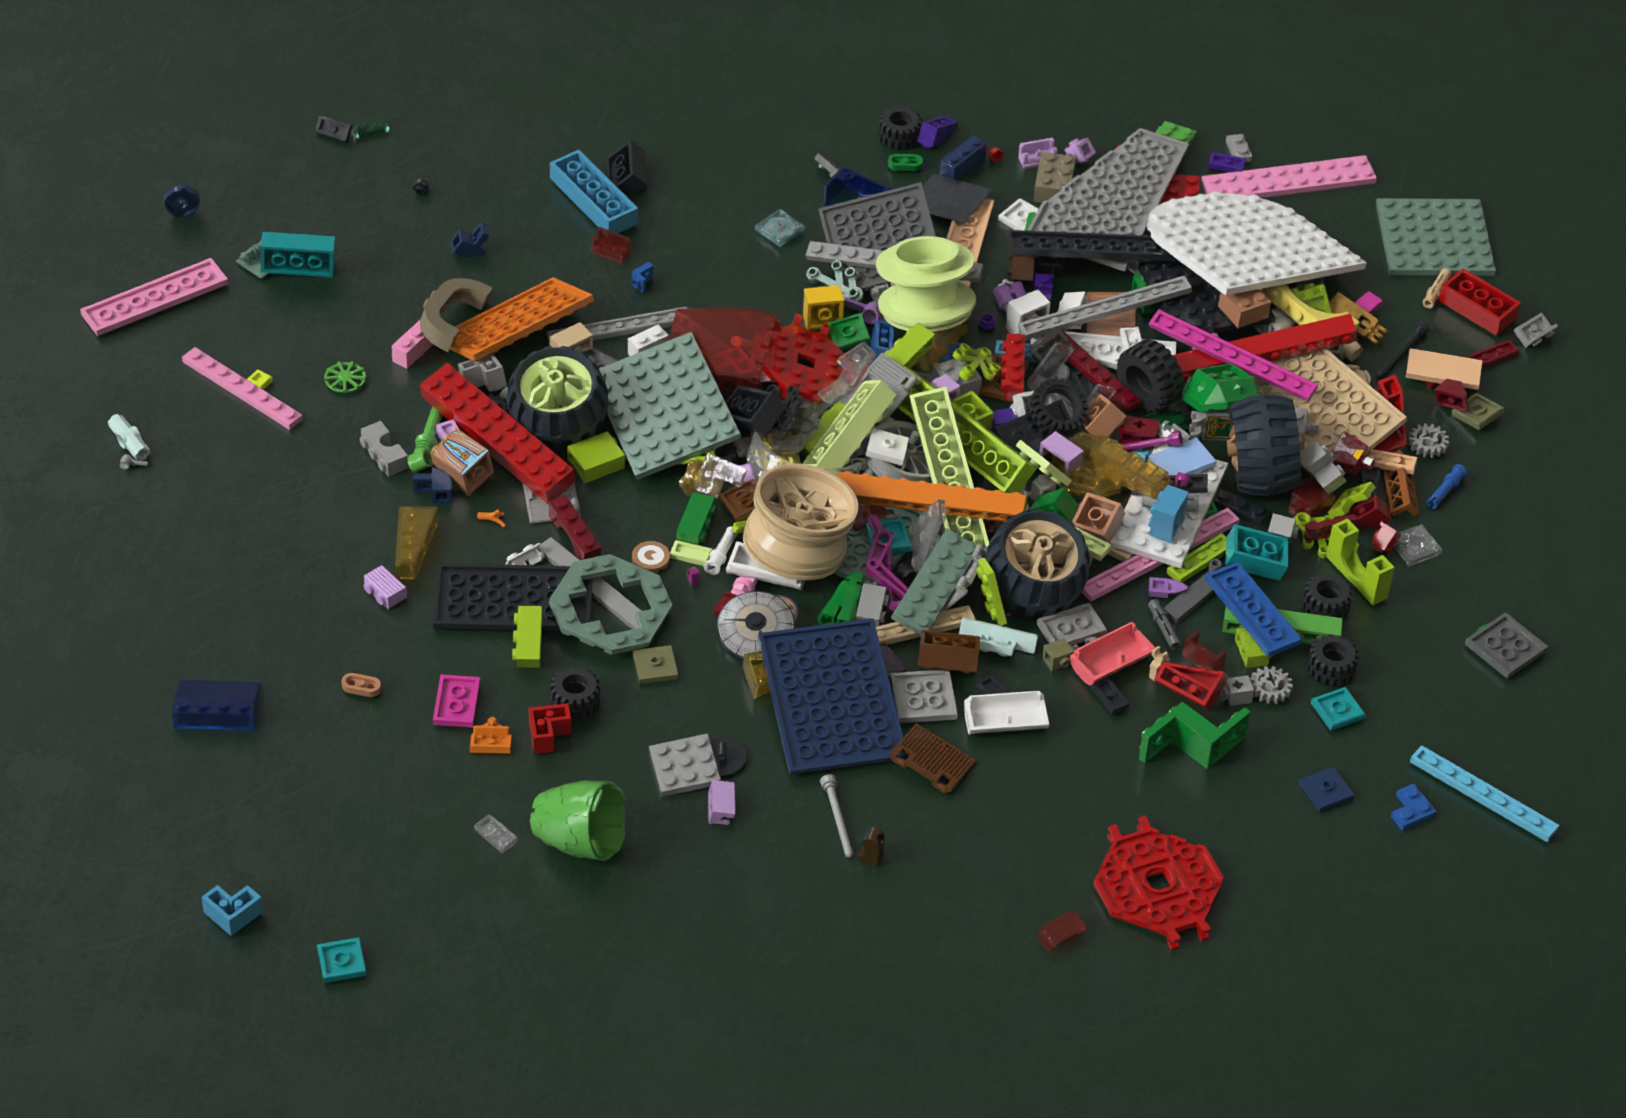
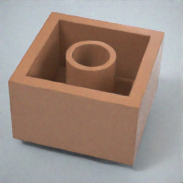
[1218,289,1271,328]
[1081,394,1126,444]
[1072,492,1126,544]

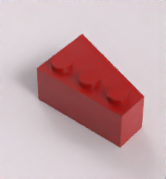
[1154,662,1228,711]

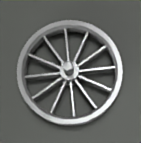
[864,421,932,483]

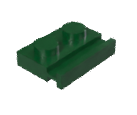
[1145,409,1189,433]

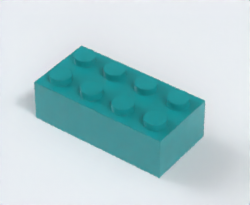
[261,232,335,277]

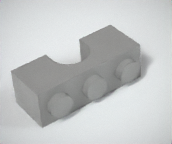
[360,421,408,477]

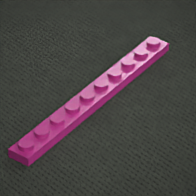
[1149,310,1318,402]

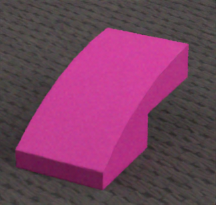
[1355,291,1382,326]

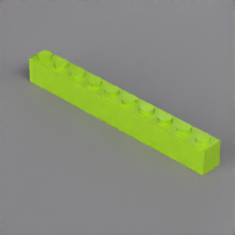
[797,322,935,458]

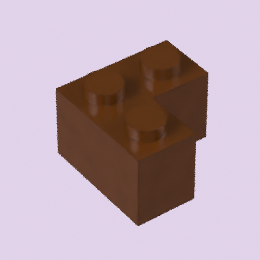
[1008,250,1035,281]

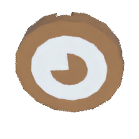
[632,541,670,573]

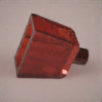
[1288,476,1335,518]

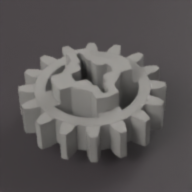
[1408,423,1449,458]
[1250,666,1293,704]

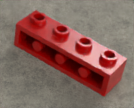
[1001,333,1025,401]

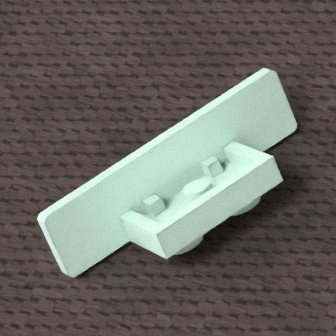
[959,617,1038,656]

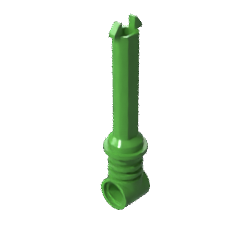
[407,406,443,473]

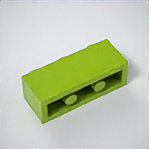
[512,606,543,668]

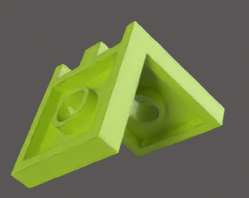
[1289,283,1332,326]

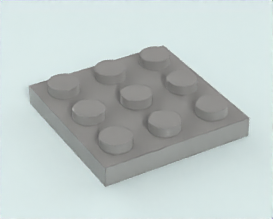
[890,670,957,723]
[649,734,721,797]

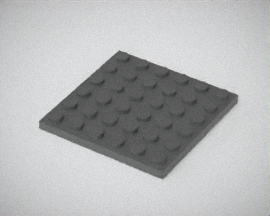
[819,182,936,295]

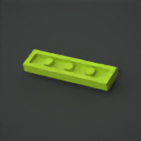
[1167,533,1227,583]

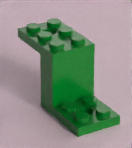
[1139,702,1250,769]

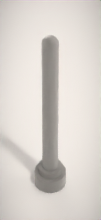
[820,774,853,858]

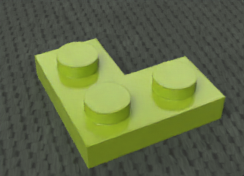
[1328,482,1376,518]

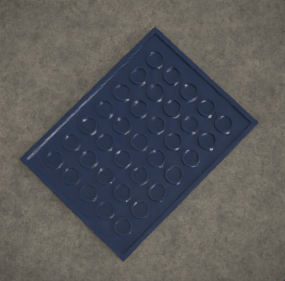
[758,618,908,775]

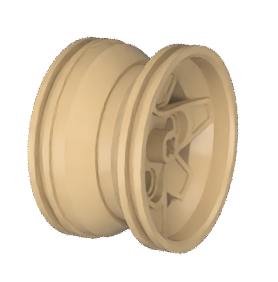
[743,464,858,580]

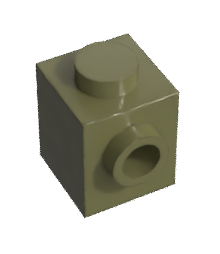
[1043,638,1074,671]

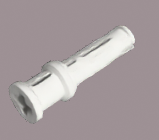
[704,527,738,575]

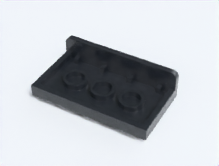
[994,399,1080,459]

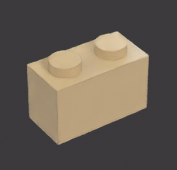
[550,323,593,352]

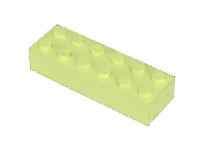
[802,380,896,476]

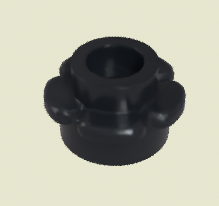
[412,179,429,195]

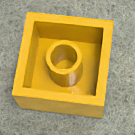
[803,285,844,330]

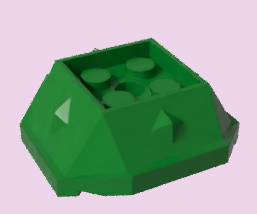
[1182,363,1263,412]

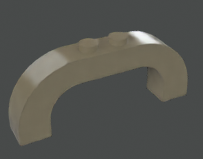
[420,278,493,352]

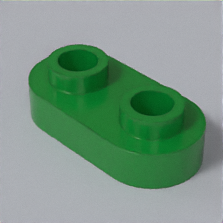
[888,154,923,171]

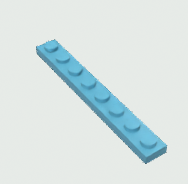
[1410,745,1559,842]

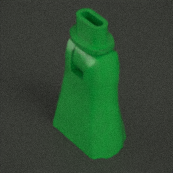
[818,572,865,625]

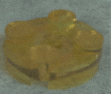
[679,459,709,496]

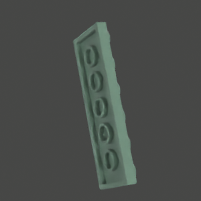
[891,528,977,635]

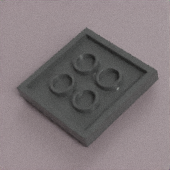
[1465,612,1548,679]

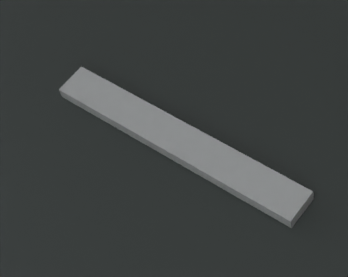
[546,307,691,344]
[538,537,641,629]

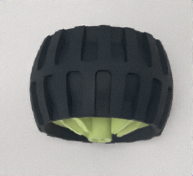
[507,346,608,452]

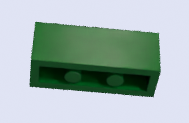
[676,492,717,546]

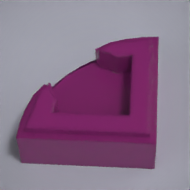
[686,567,699,587]

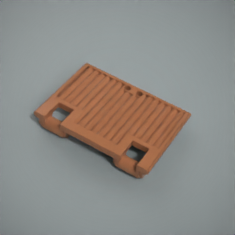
[1086,292,1135,337]

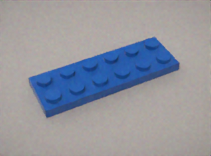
[1205,562,1302,657]

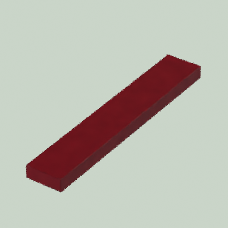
[1423,340,1520,390]

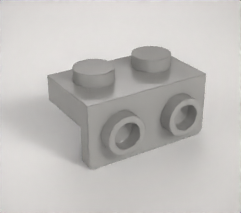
[1513,313,1558,348]

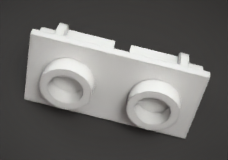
[505,543,545,565]

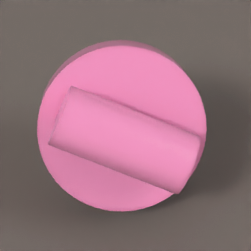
[731,576,757,595]

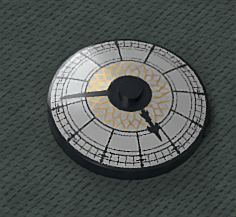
[717,591,795,663]

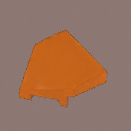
[470,717,511,754]

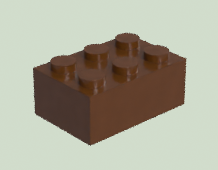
[918,630,980,673]

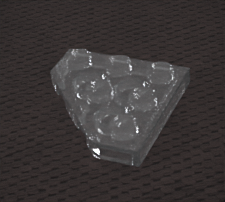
[909,499,946,574]

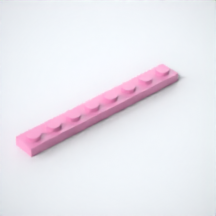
[182,347,302,430]

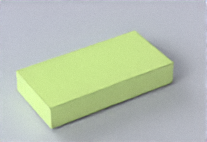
[670,540,712,566]

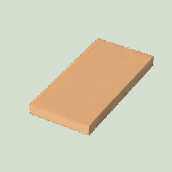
[1406,348,1482,390]

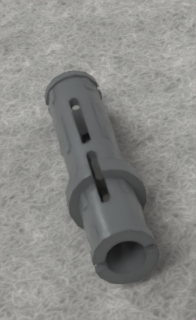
[1148,599,1182,650]

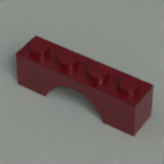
[549,495,601,560]

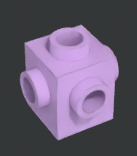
[1064,138,1096,165]

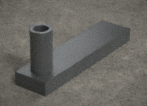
[1163,559,1221,624]

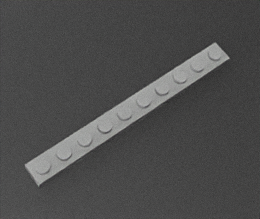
[806,241,983,283]
[1018,276,1192,340]

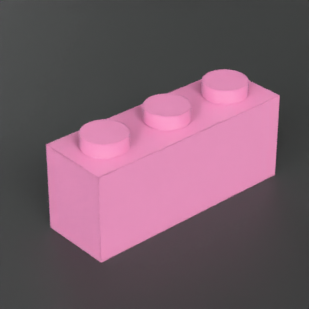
[392,320,434,369]

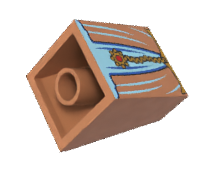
[430,428,494,497]

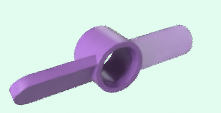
[843,297,887,324]

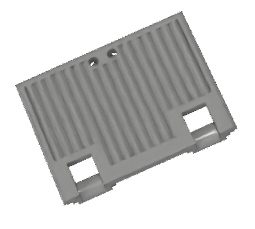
[840,352,921,427]
[523,466,581,524]
[941,545,988,611]

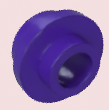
[978,313,996,330]

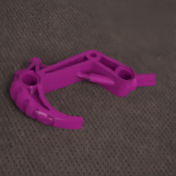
[866,515,908,614]

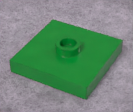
[827,313,871,351]

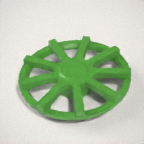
[324,361,366,393]

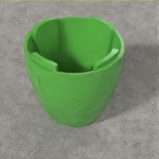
[530,780,625,861]

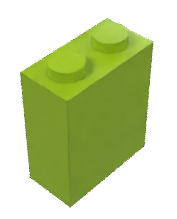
[567,431,626,483]

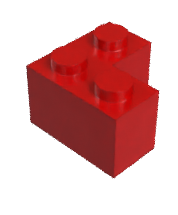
[528,704,571,754]

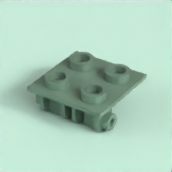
[236,240,269,279]

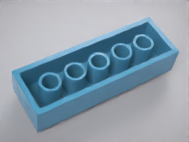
[550,150,638,237]

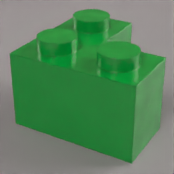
[1029,487,1080,521]

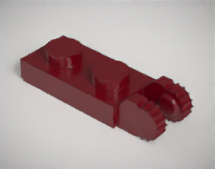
[1304,514,1357,541]

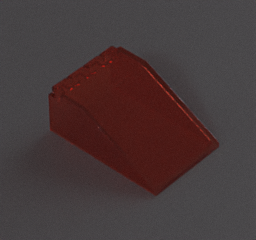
[668,307,782,391]

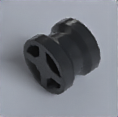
[893,562,917,586]

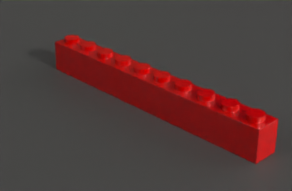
[1173,313,1357,382]

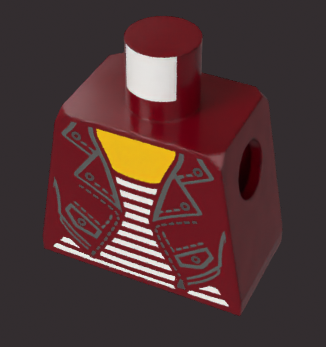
[1330,431,1375,475]

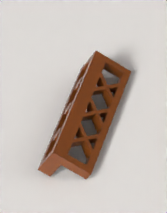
[1383,450,1420,516]

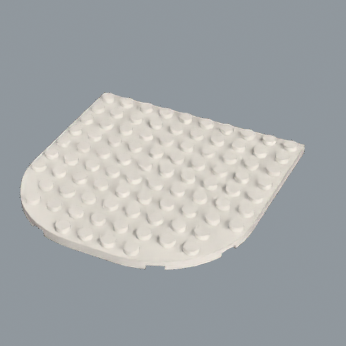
[1147,192,1366,295]

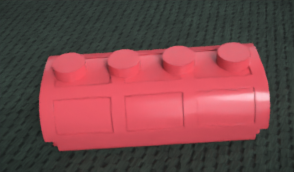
[1070,622,1155,685]

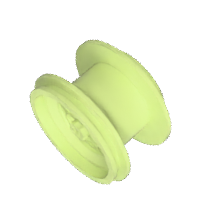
[876,236,976,332]

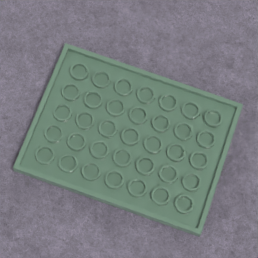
[599,332,741,480]

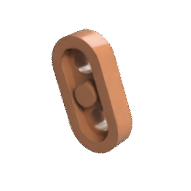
[342,673,381,697]

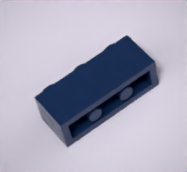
[940,135,987,180]

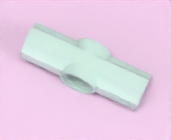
[108,414,150,461]

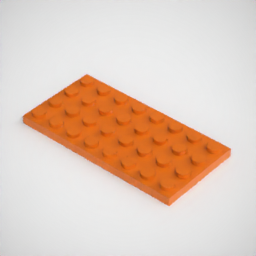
[450,278,594,361]

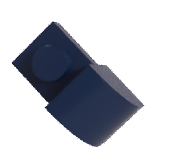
[450,221,490,257]
[413,468,452,503]

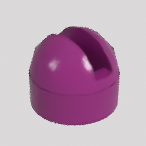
[1175,472,1192,488]

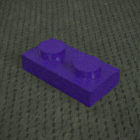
[1208,152,1246,173]

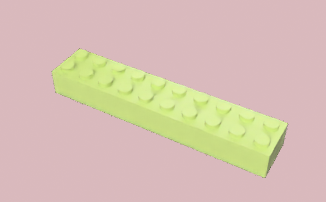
[910,386,989,558]

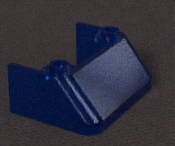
[823,168,893,207]

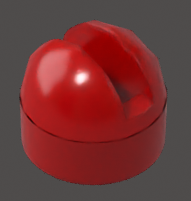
[988,147,1004,162]

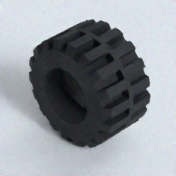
[878,106,922,150]
[1302,572,1353,620]
[1307,634,1359,687]
[550,667,600,720]

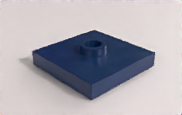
[1298,766,1354,812]

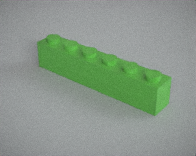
[1222,606,1342,645]

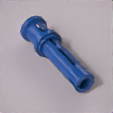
[1426,464,1468,509]

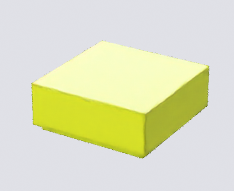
[247,370,273,390]

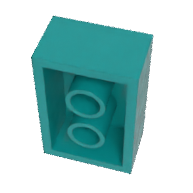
[1226,524,1288,581]

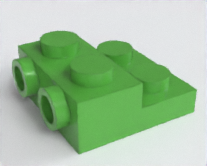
[1155,121,1197,156]

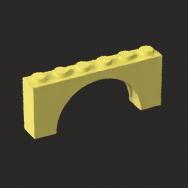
[1260,284,1360,329]

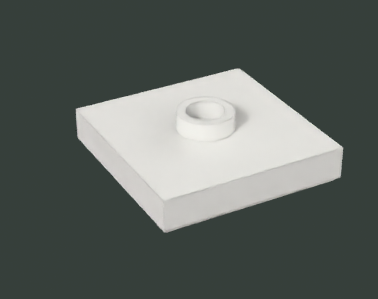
[866,428,909,465]

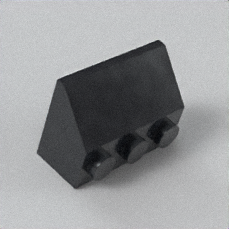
[606,139,648,195]

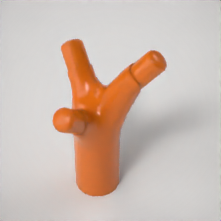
[477,510,506,528]

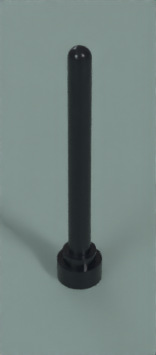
[1376,321,1430,378]

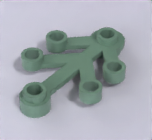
[807,260,863,302]

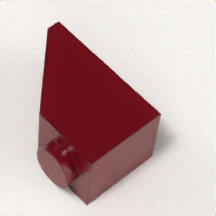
[1434,378,1469,412]
[1346,495,1391,529]

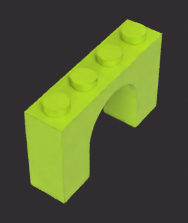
[1326,518,1395,605]

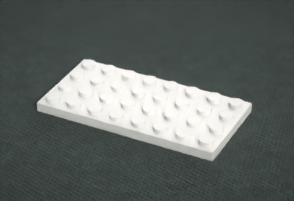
[1110,444,1228,568]

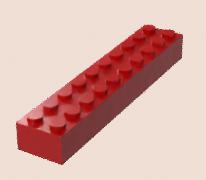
[420,363,576,504]

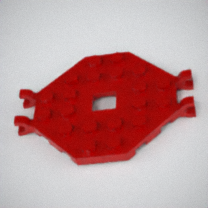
[751,314,859,412]
[1094,816,1224,951]

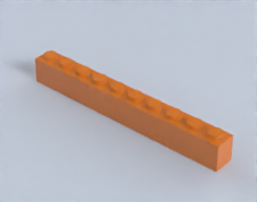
[837,471,1027,522]

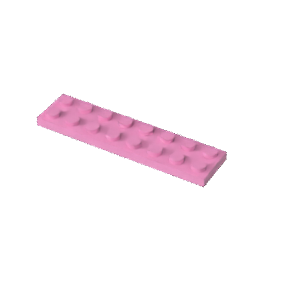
[80,258,228,336]

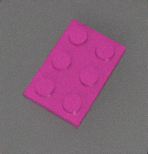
[433,674,480,728]

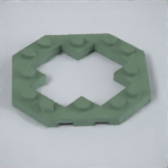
[549,554,673,655]

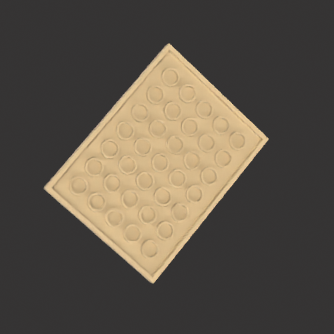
[1252,348,1407,484]

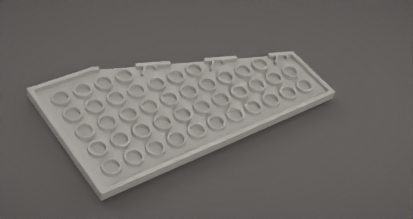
[1027,128,1189,271]

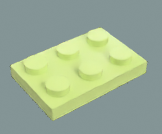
[1016,440,1072,487]

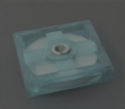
[755,209,805,247]

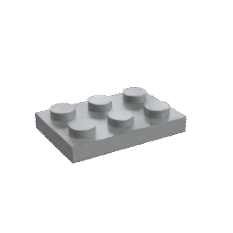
[1037,603,1107,645]

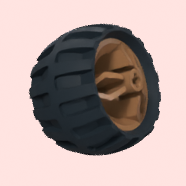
[1227,394,1304,496]

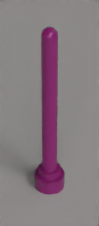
[1095,431,1183,456]

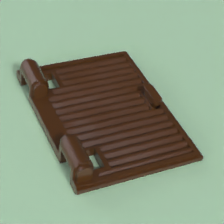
[890,723,977,794]

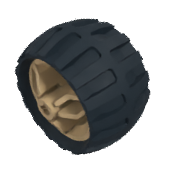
[985,509,1090,619]

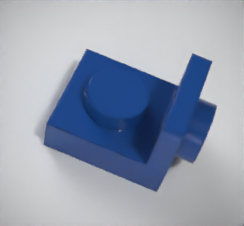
[631,262,653,293]

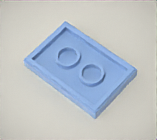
[1148,438,1216,476]

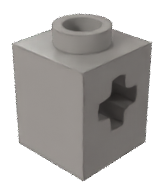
[1222,675,1254,706]

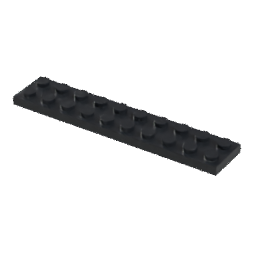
[1006,230,1181,262]

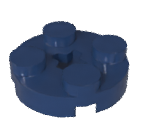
[164,183,200,217]

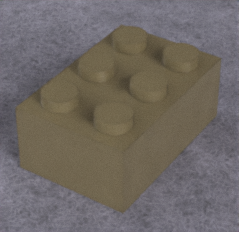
[1033,152,1076,203]

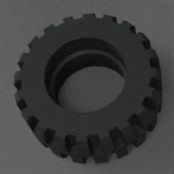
[1117,339,1185,413]

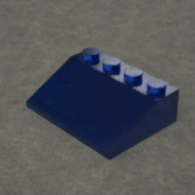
[172,680,260,730]

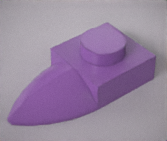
[1148,577,1188,598]

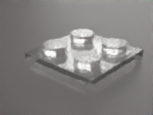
[1394,524,1442,566]

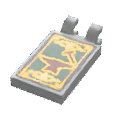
[1189,409,1231,440]

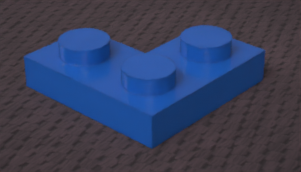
[1391,783,1437,831]

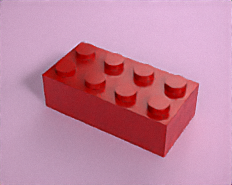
[1439,268,1521,336]

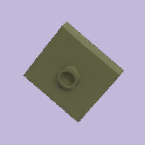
[1452,393,1504,430]
[633,645,678,684]

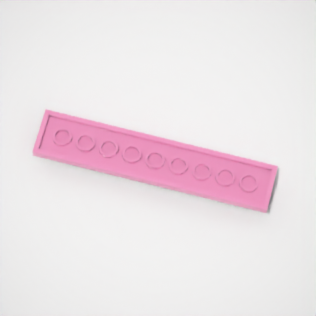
[1201,155,1377,198]

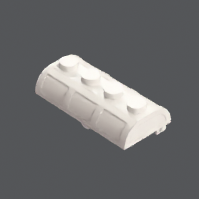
[726,542,806,590]
[964,691,1049,734]

